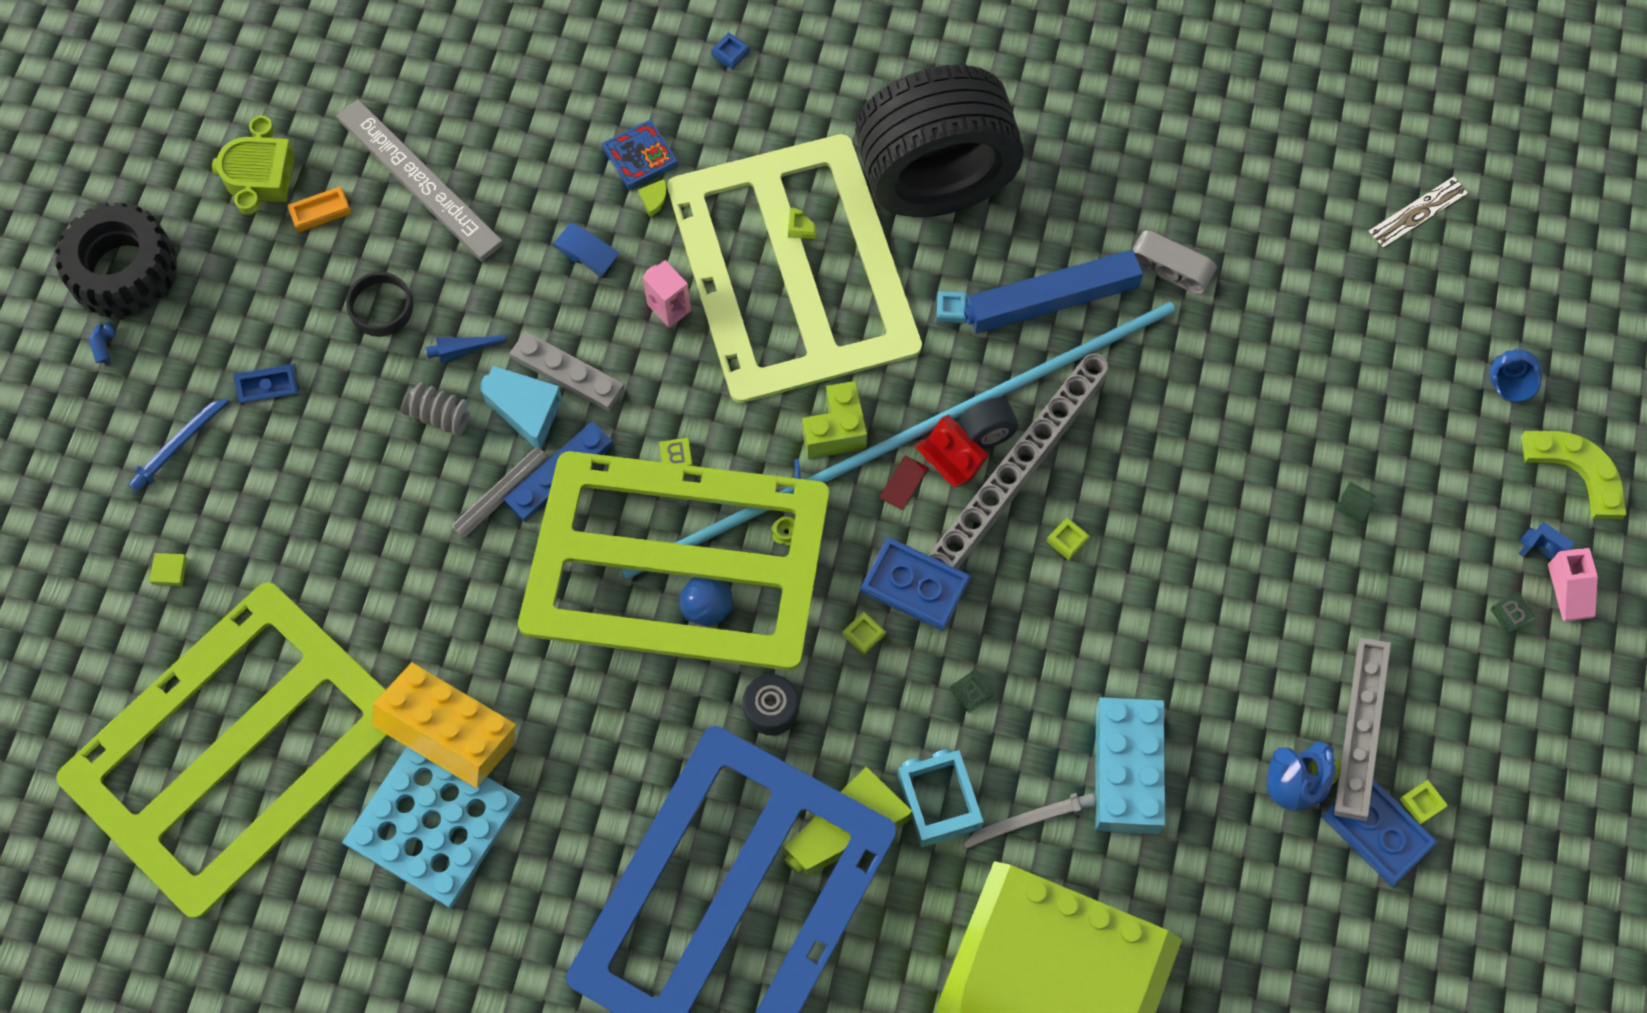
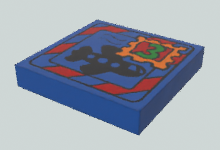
[601,119,678,190]

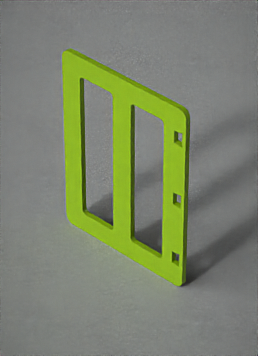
[518,451,829,670]
[56,582,389,919]

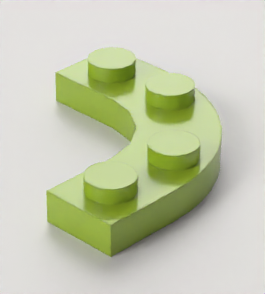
[1521,431,1626,519]

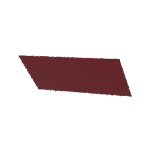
[879,455,928,510]

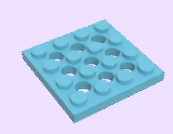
[342,747,522,909]

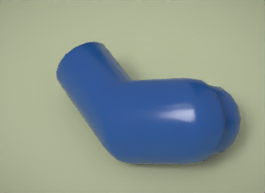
[89,323,116,364]

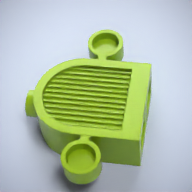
[212,116,295,215]

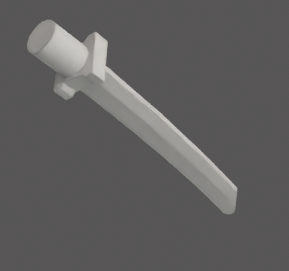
[964,793,1096,849]

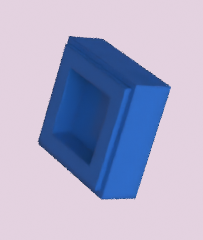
[711,32,750,70]

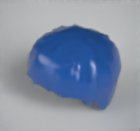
[1489,349,1543,402]
[679,577,733,627]

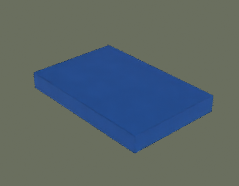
[860,537,971,632]
[1321,779,1438,887]

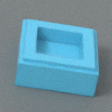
[936,291,967,323]

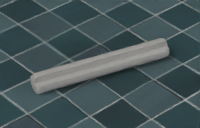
[452,447,548,538]

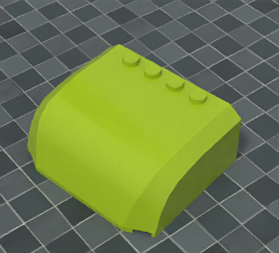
[936,861,1182,1013]

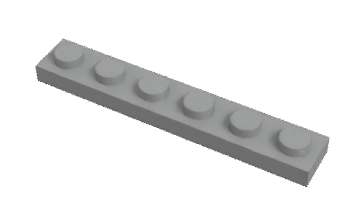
[1334,637,1391,821]

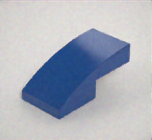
[553,223,619,277]

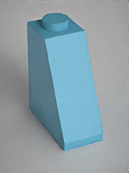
[480,366,563,449]

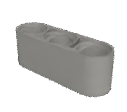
[1133,230,1217,294]

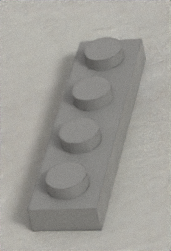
[509,331,625,412]

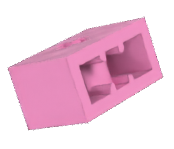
[642,260,691,328]

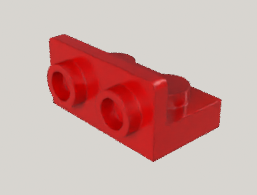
[916,414,989,488]

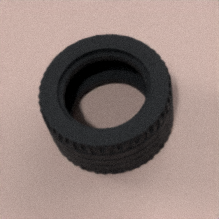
[855,65,1024,217]

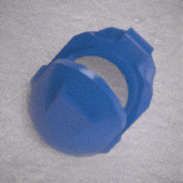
[1266,741,1336,812]

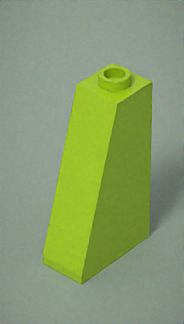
[784,767,912,877]

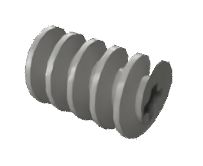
[402,382,470,436]

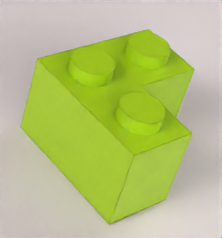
[802,381,867,459]

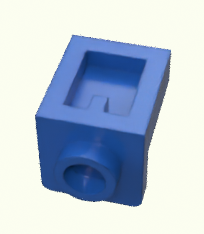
[1518,522,1575,559]

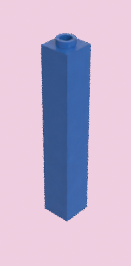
[963,249,1143,334]

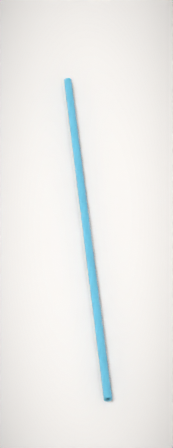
[621,302,1175,580]

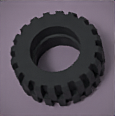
[55,202,177,318]

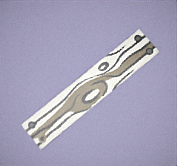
[1369,176,1468,247]

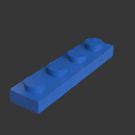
[503,421,613,523]

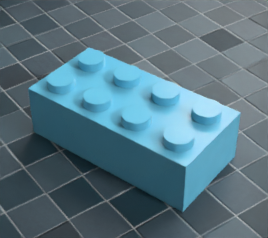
[1095,697,1165,835]

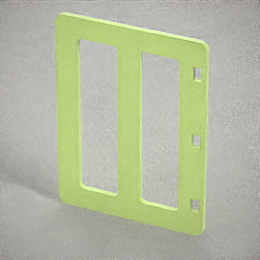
[667,134,922,403]

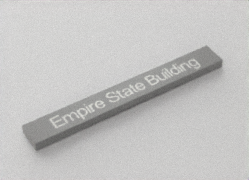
[336,100,503,262]

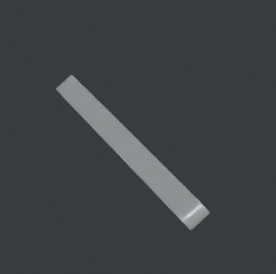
[928,354,1108,569]

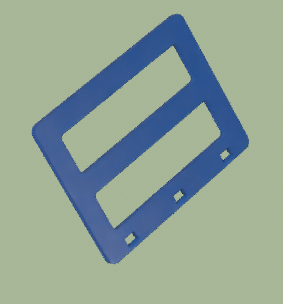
[566,726,897,1013]

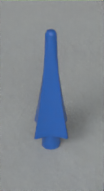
[426,335,507,364]

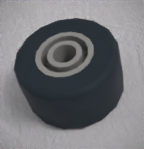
[959,397,1019,449]
[743,674,799,735]

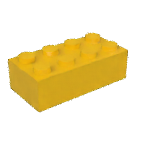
[372,662,516,789]

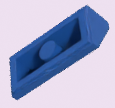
[233,363,299,403]

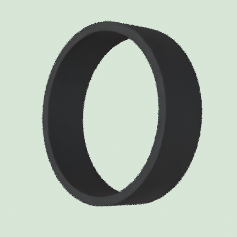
[346,272,413,337]

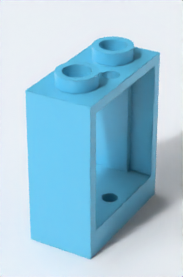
[898,749,984,848]

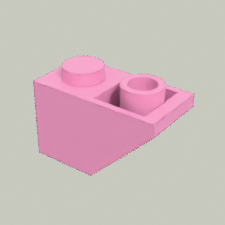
[1548,548,1598,622]

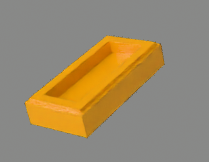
[287,186,352,233]

